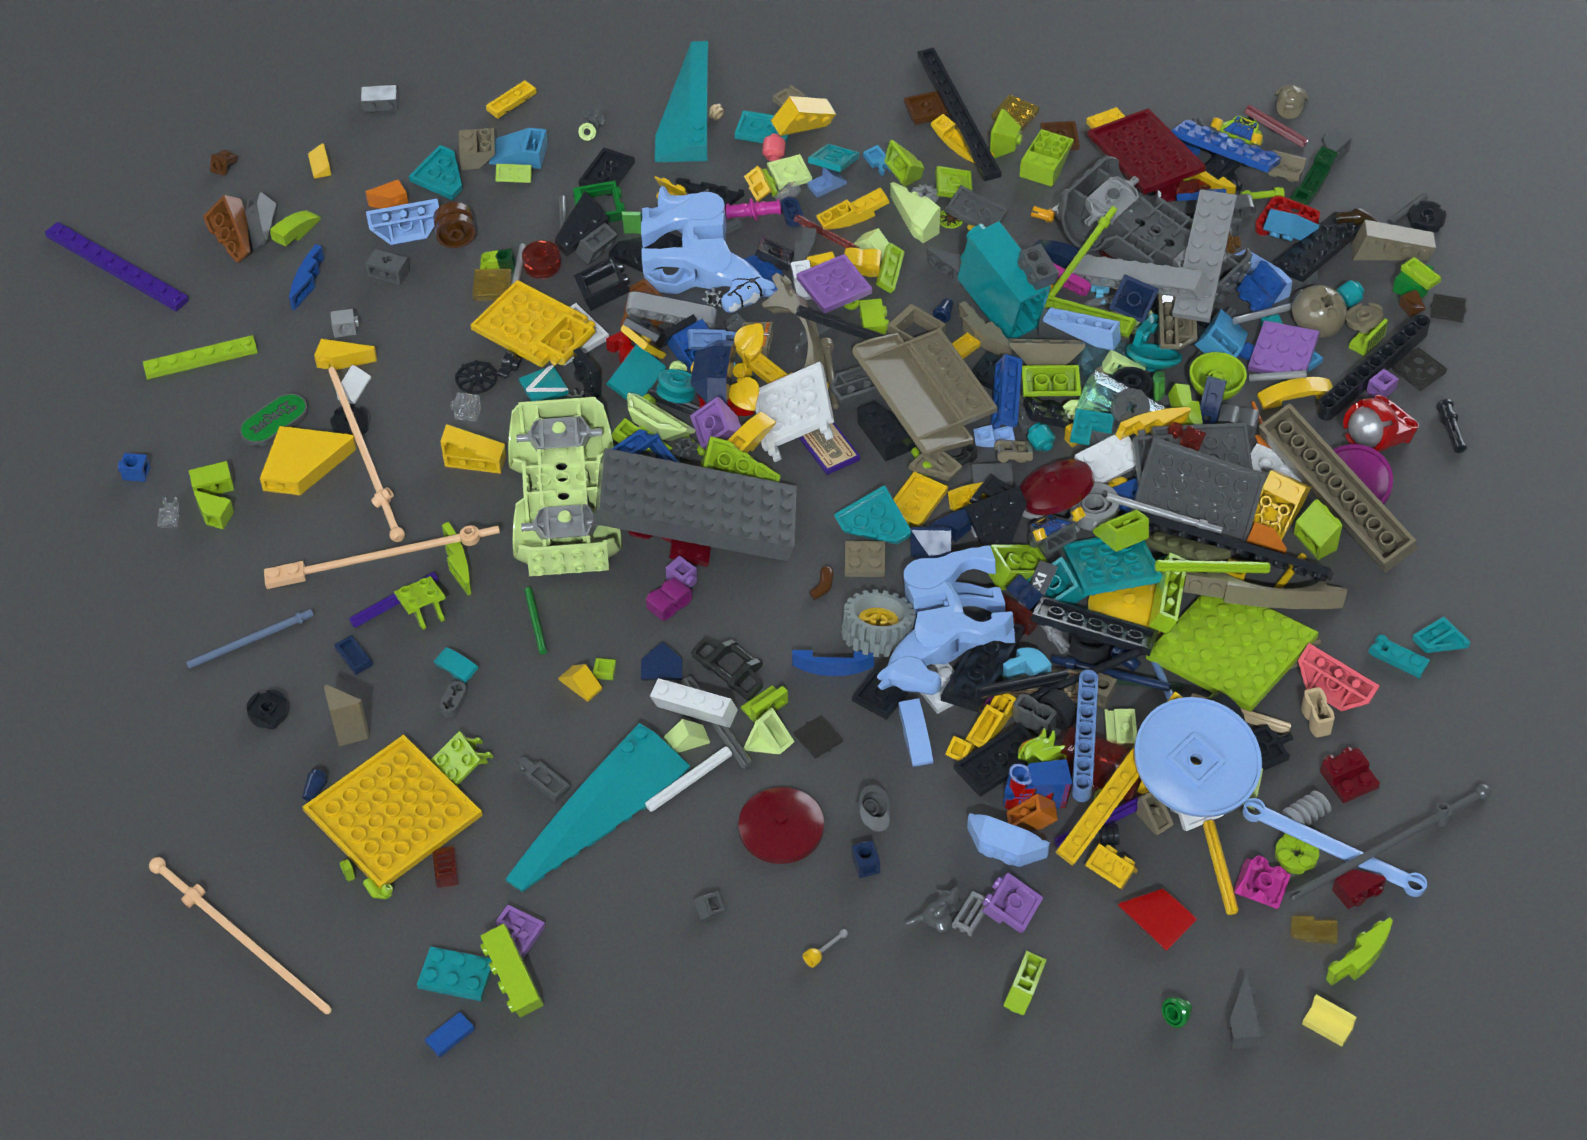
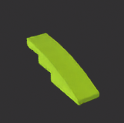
[442,522,472,596]

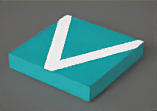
[518,365,569,401]

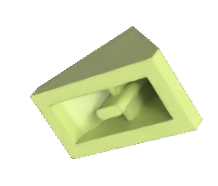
[853,228,889,259]
[664,719,710,753]

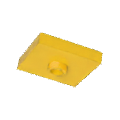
[621,325,666,359]

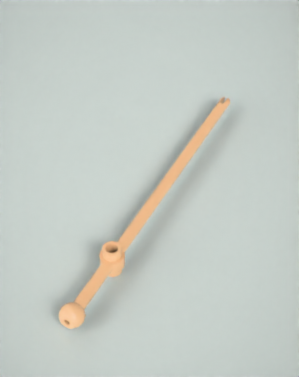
[328,367,405,542]
[149,857,331,1014]

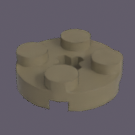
[1346,303,1384,333]

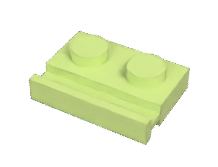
[1104,709,1137,748]

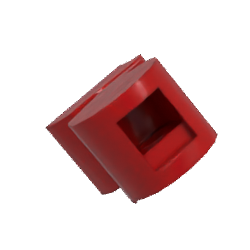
[606,331,634,364]

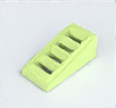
[1102,350,1146,375]

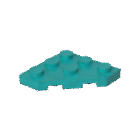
[409,145,463,200]
[834,485,911,545]

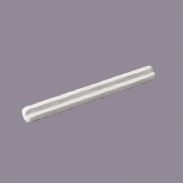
[645,746,732,812]

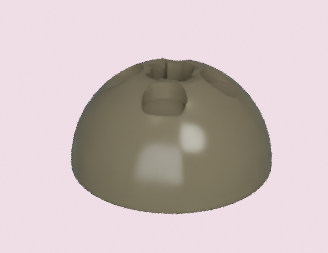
[1292,285,1347,338]

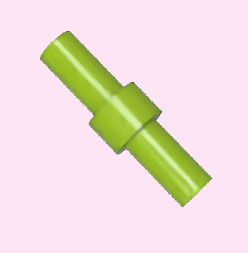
[762,169,779,197]

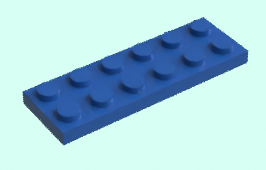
[1172,120,1282,173]

